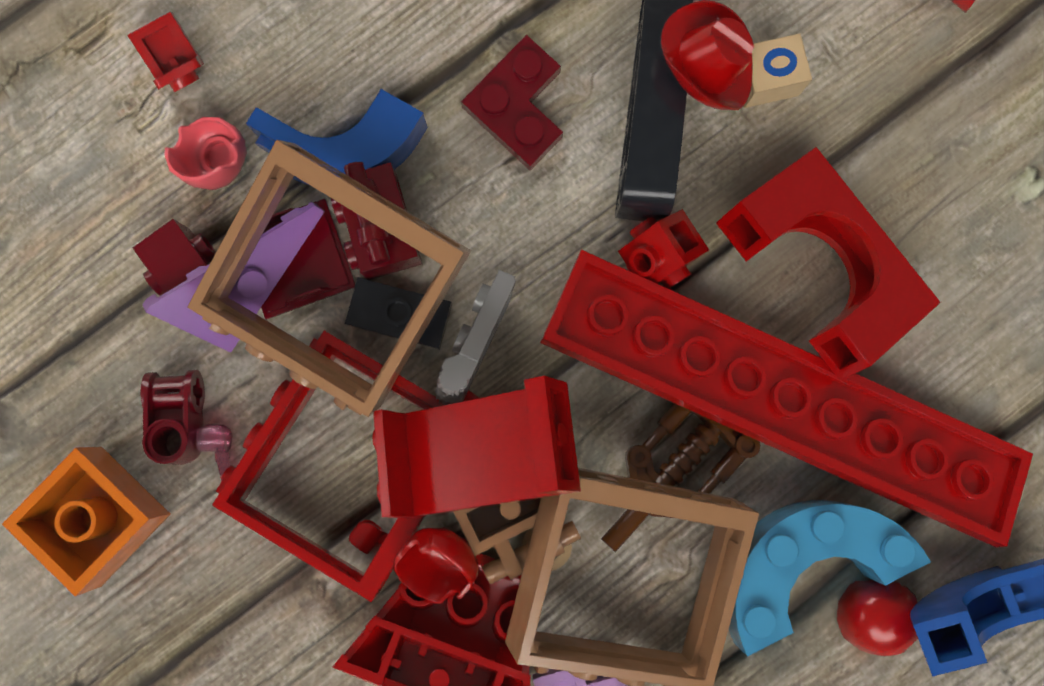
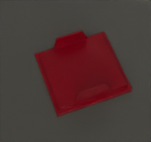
[261,198,356,320]

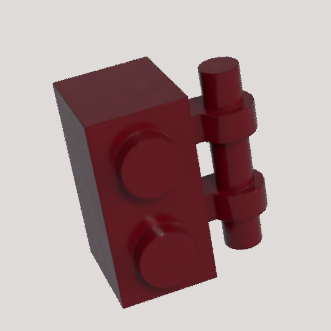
[331,162,423,280]

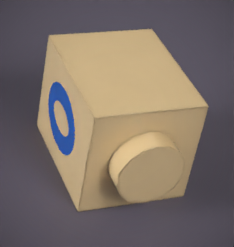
[744,33,812,108]

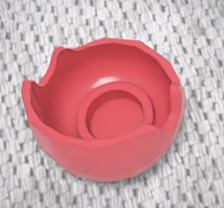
[164,117,247,190]

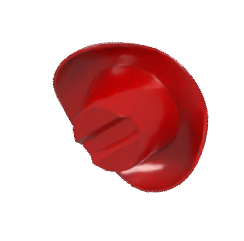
[661,0,754,110]

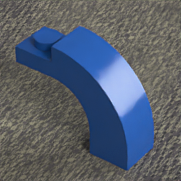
[246,89,428,186]
[910,559,1044,677]

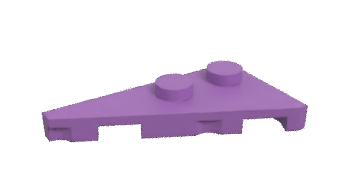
[143,201,325,353]

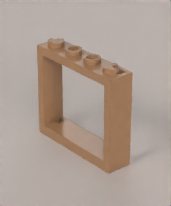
[187,140,472,417]
[505,468,759,686]

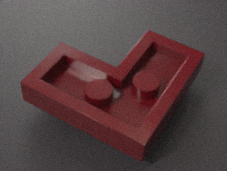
[461,34,563,171]

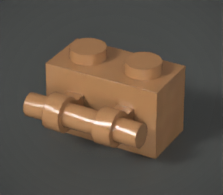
[453,498,581,585]

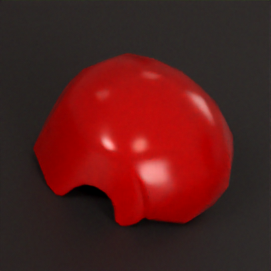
[393,528,478,604]
[837,580,918,657]

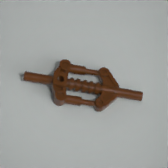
[601,403,761,553]

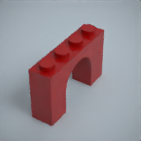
[716,147,941,380]

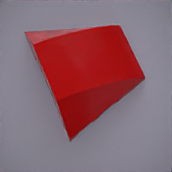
[332,553,531,686]

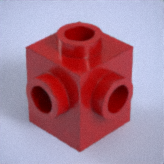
[618,209,709,289]

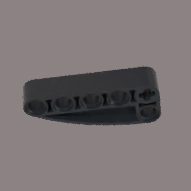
[615,0,693,222]

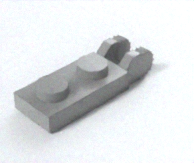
[435,270,516,405]

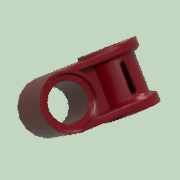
[140,370,205,465]

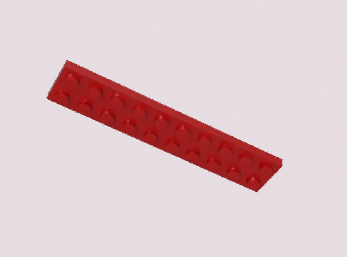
[540,249,1033,547]

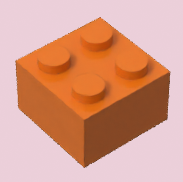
[2,447,171,596]

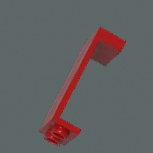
[372,375,581,518]

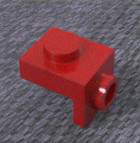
[127,12,204,92]

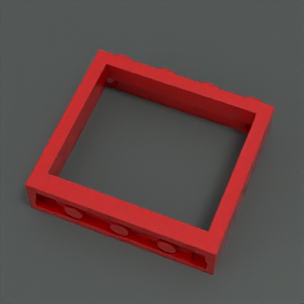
[212,330,444,602]

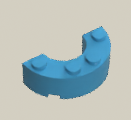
[729,500,931,657]

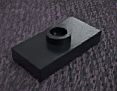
[345,277,452,350]

